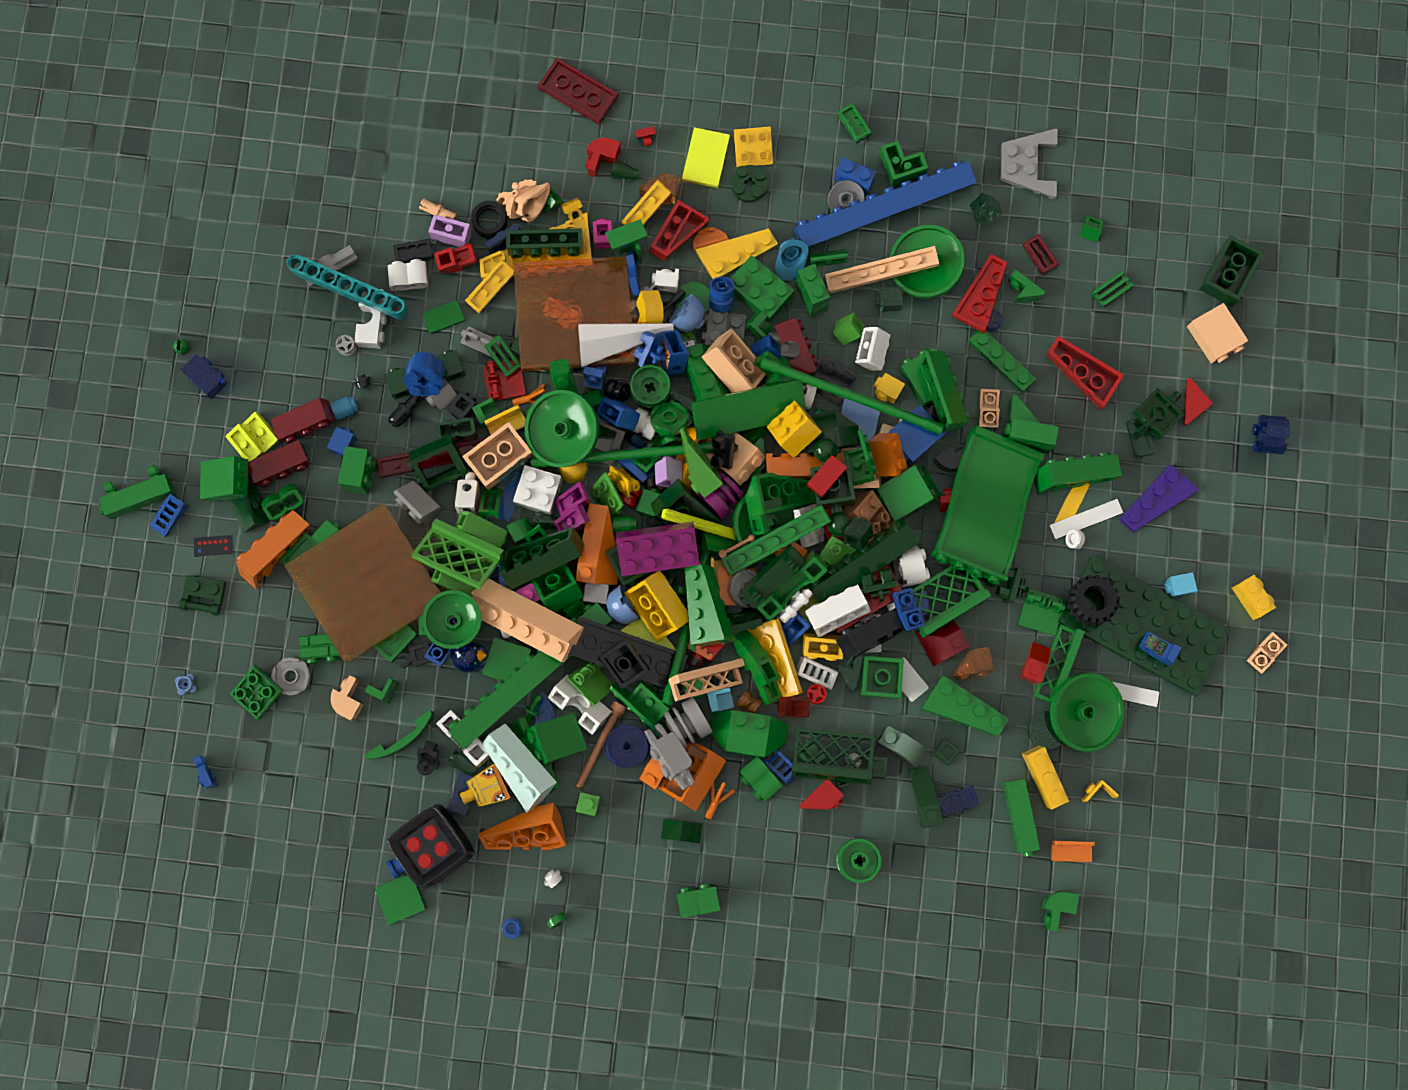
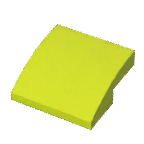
[225,412,280,461]

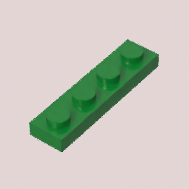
[968,331,1036,393]

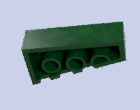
[499,527,584,590]

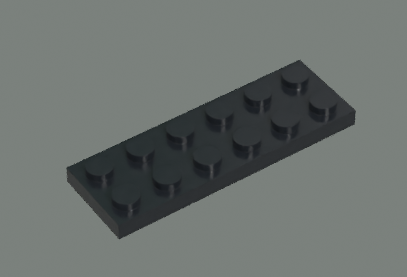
[568,616,688,689]

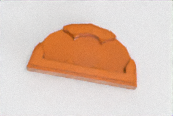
[693,227,729,251]

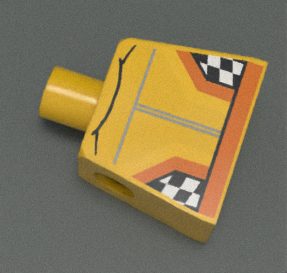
[460,764,510,807]

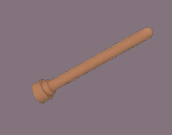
[576,701,627,789]

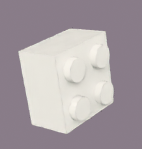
[513,465,563,516]

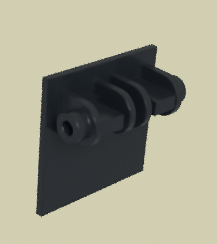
[813,354,858,406]

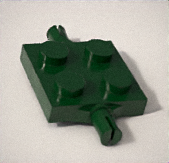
[1132,388,1185,440]

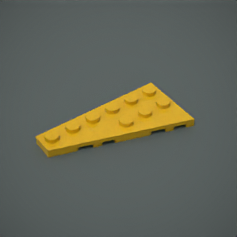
[479,212,593,280]

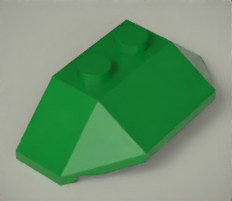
[710,710,789,758]

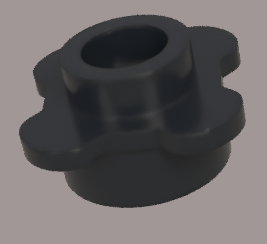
[352,374,371,389]

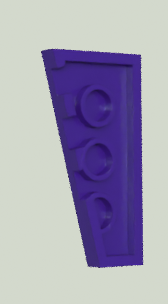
[1119,464,1199,532]

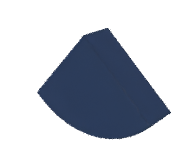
[624,431,647,449]

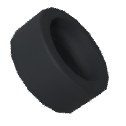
[471,201,507,238]

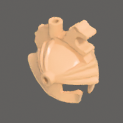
[496,179,550,222]

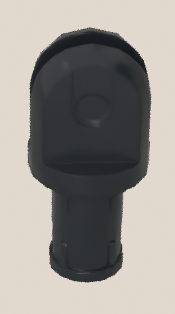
[388,395,424,427]

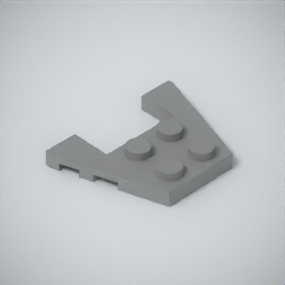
[1000,129,1058,200]

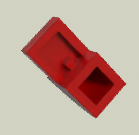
[434,243,478,273]

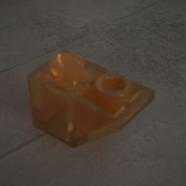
[639,173,681,204]
[952,647,994,680]

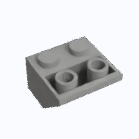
[393,480,443,526]

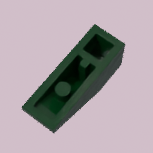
[908,766,943,828]

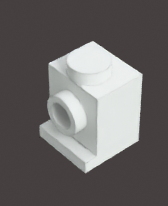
[652,269,679,293]

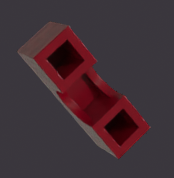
[775,317,819,374]

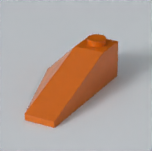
[576,503,618,585]
[478,802,567,850]

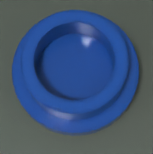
[502,918,522,939]

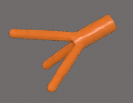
[512,384,546,406]
[704,782,735,820]

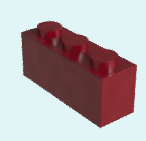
[271,397,335,444]
[248,440,311,487]

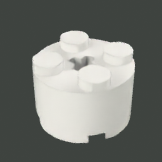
[893,546,930,588]

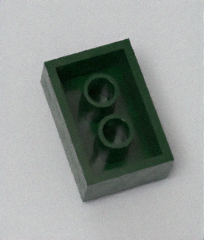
[1199,235,1264,307]

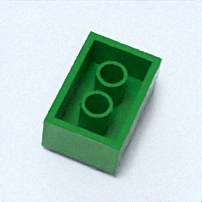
[730,255,794,323]

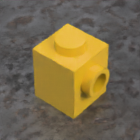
[874,373,905,404]

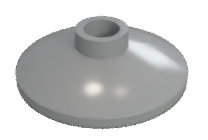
[828,180,864,211]

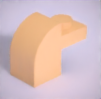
[331,675,364,722]

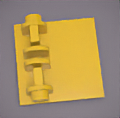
[734,126,773,167]

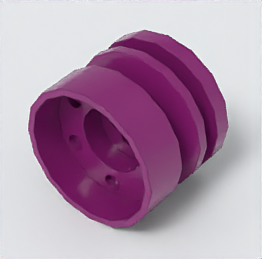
[694,470,744,520]

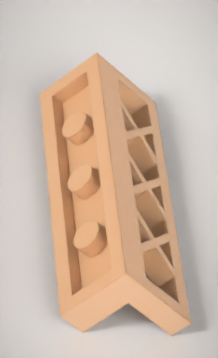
[669,658,745,701]

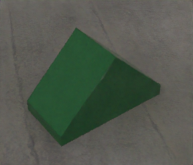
[661,819,702,843]

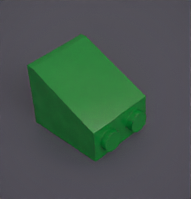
[876,465,942,521]

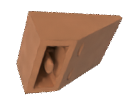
[843,490,894,543]

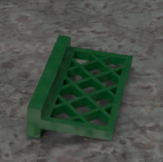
[792,727,875,785]

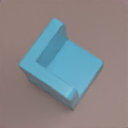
[707,688,734,713]

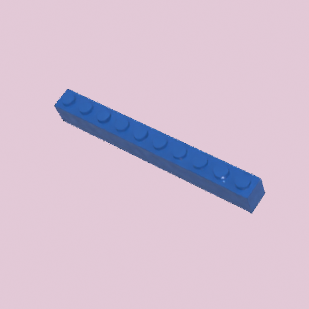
[794,160,977,247]

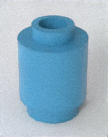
[330,396,358,420]

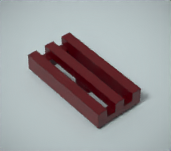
[1023,234,1059,276]

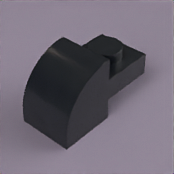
[933,447,965,473]

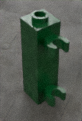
[739,544,806,609]

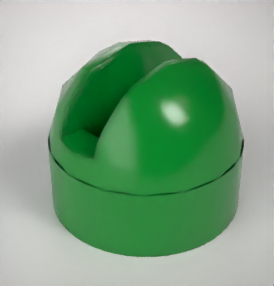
[173,339,190,355]

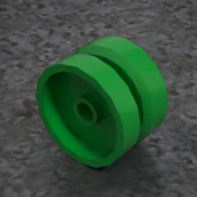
[836,839,881,883]

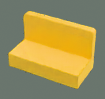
[484,405,526,435]

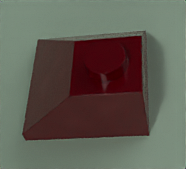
[915,620,970,667]

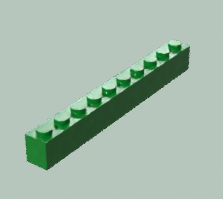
[447,602,612,750]

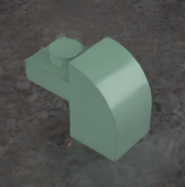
[878,726,926,766]

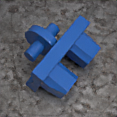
[633,331,666,367]

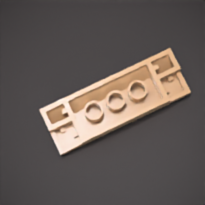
[471,578,584,662]

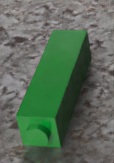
[1003,779,1040,857]

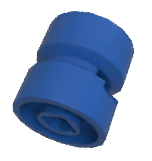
[709,276,734,313]

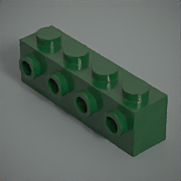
[506,228,584,258]

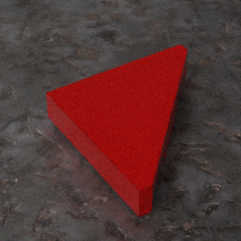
[1183,377,1213,426]

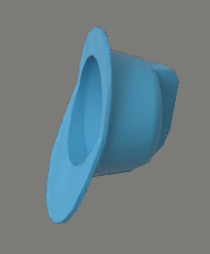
[775,238,809,281]

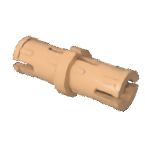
[419,198,458,220]

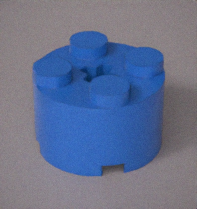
[404,352,445,396]

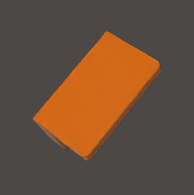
[1051,841,1095,862]

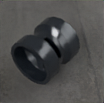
[604,380,630,401]

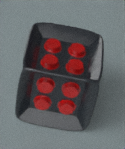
[386,804,476,890]

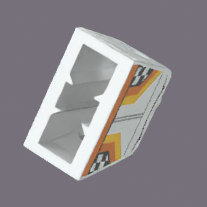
[455,472,480,517]

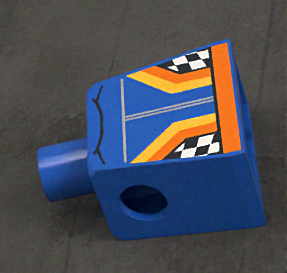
[659,330,689,378]

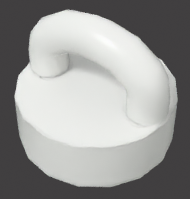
[1065,529,1085,549]

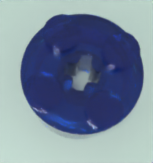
[1252,415,1290,455]

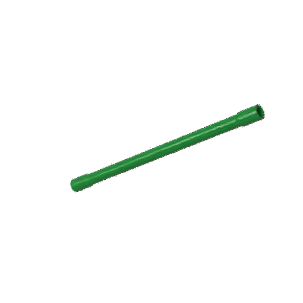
[760,357,944,435]
[531,442,715,468]
[661,523,720,706]

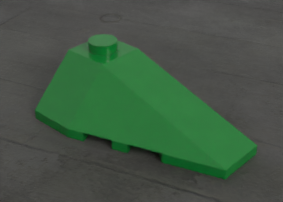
[745,473,814,517]

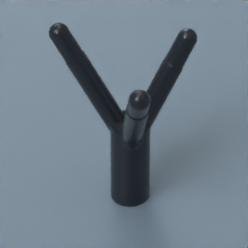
[662,289,686,324]

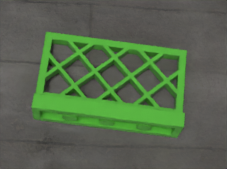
[412,519,504,590]

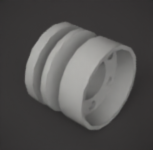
[664,697,713,749]

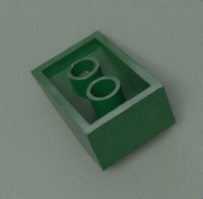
[651,478,721,543]

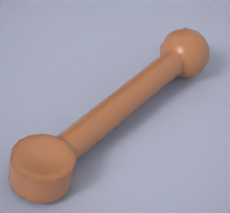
[719,534,755,558]

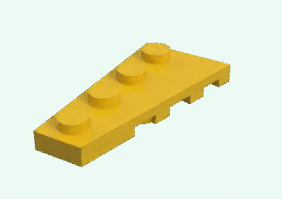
[695,228,778,279]
[747,618,803,698]

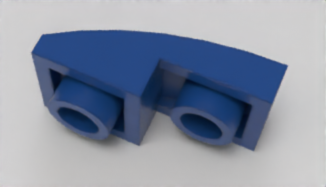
[892,588,925,631]

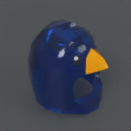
[451,641,488,674]

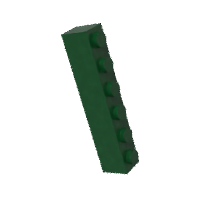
[807,519,920,604]

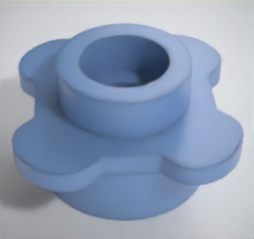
[175,674,197,695]

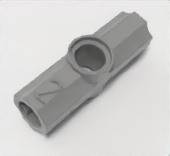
[305,245,359,288]

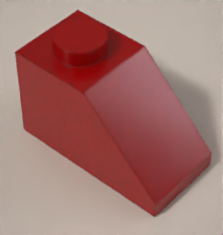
[1019,642,1051,685]
[799,780,844,810]

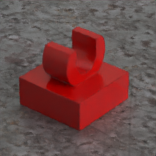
[635,126,656,146]
[939,488,952,513]

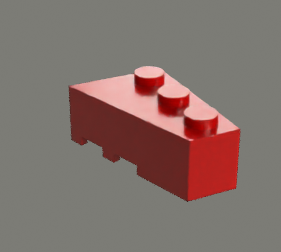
[648,200,710,261]

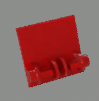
[483,359,526,401]

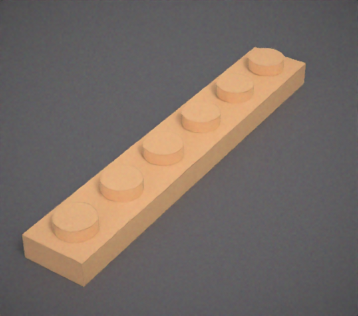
[825,246,940,294]

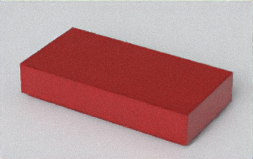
[807,455,847,498]

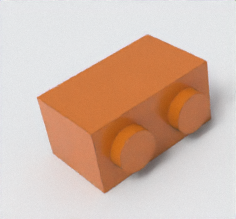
[869,433,907,476]

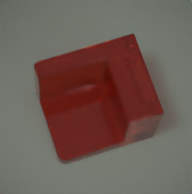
[779,696,810,718]

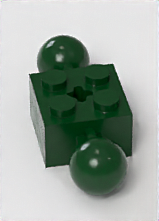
[809,438,856,537]

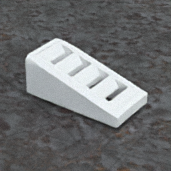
[795,656,839,690]

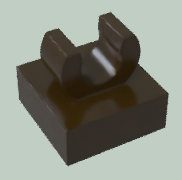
[646,471,666,493]

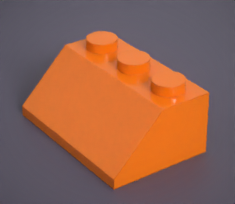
[658,738,726,811]

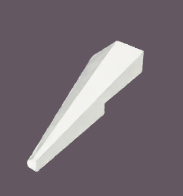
[578,324,674,367]

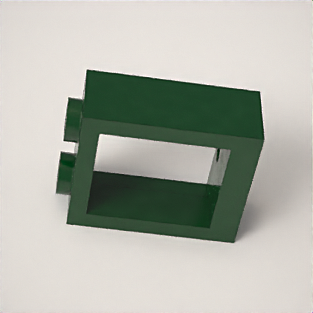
[407,434,468,491]

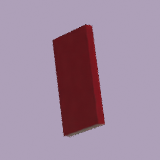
[537,57,619,125]

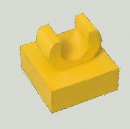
[560,198,582,220]

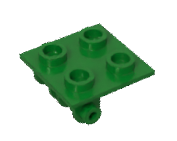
[1018,589,1066,636]

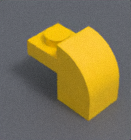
[636,290,663,324]

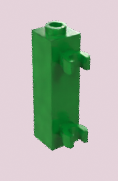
[99,465,176,519]

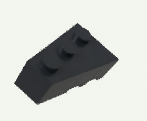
[836,608,906,661]

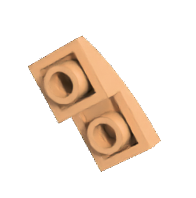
[979,389,1000,428]
[1246,632,1287,674]

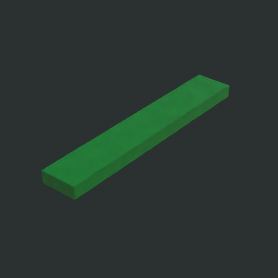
[721,504,832,576]

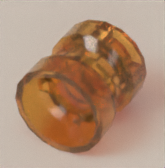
[736,690,763,713]

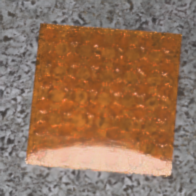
[513,256,635,371]
[284,503,441,663]

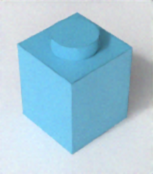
[1165,572,1198,598]

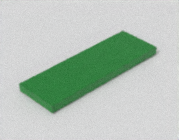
[691,379,806,440]

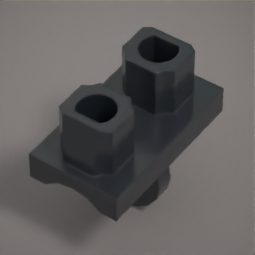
[710,430,738,470]
[417,740,440,776]

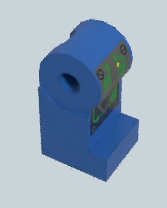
[1139,632,1182,666]

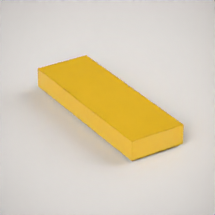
[621,180,672,225]
[465,259,517,313]

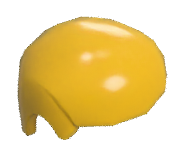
[559,463,588,484]

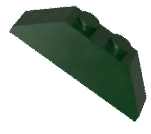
[786,410,861,455]

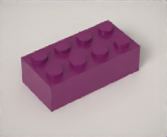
[616,522,700,576]

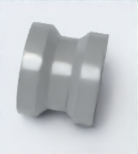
[335,335,357,357]

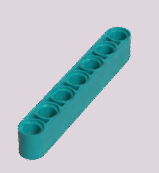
[287,254,409,319]

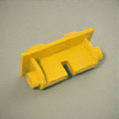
[608,465,640,498]

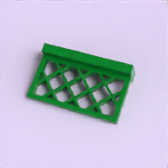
[912,565,991,638]

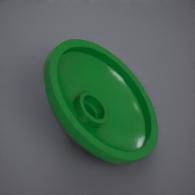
[422,590,482,649]

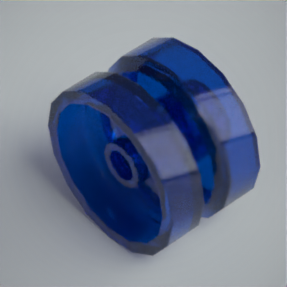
[605,725,651,768]

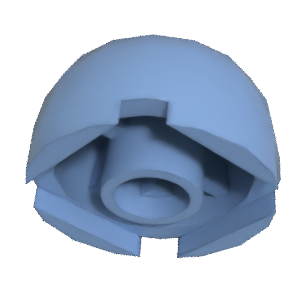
[669,294,705,332]
[606,585,640,624]

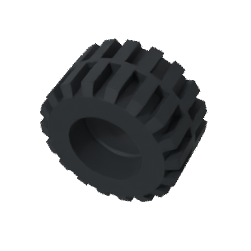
[1066,575,1120,627]

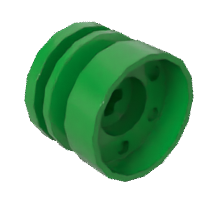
[630,365,670,410]

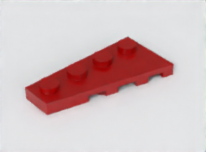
[952,254,1007,333]

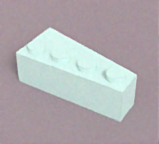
[482,724,557,813]

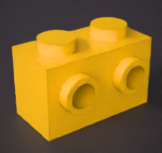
[1232,575,1276,620]
[802,632,843,661]

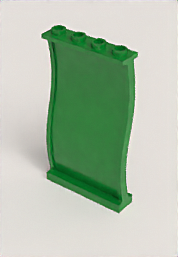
[931,426,1045,585]

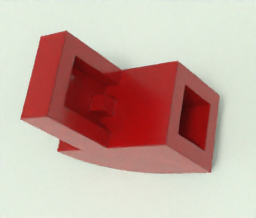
[586,137,621,178]

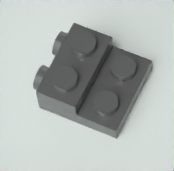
[702,309,746,347]

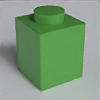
[576,792,601,817]

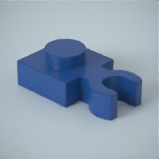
[192,755,218,789]

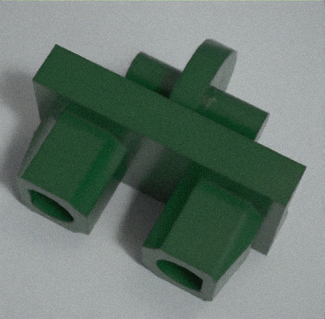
[995,567,1030,603]
[859,568,898,602]

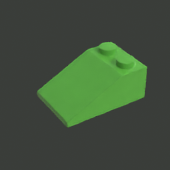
[680,427,723,498]

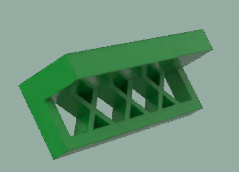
[1033,624,1085,703]

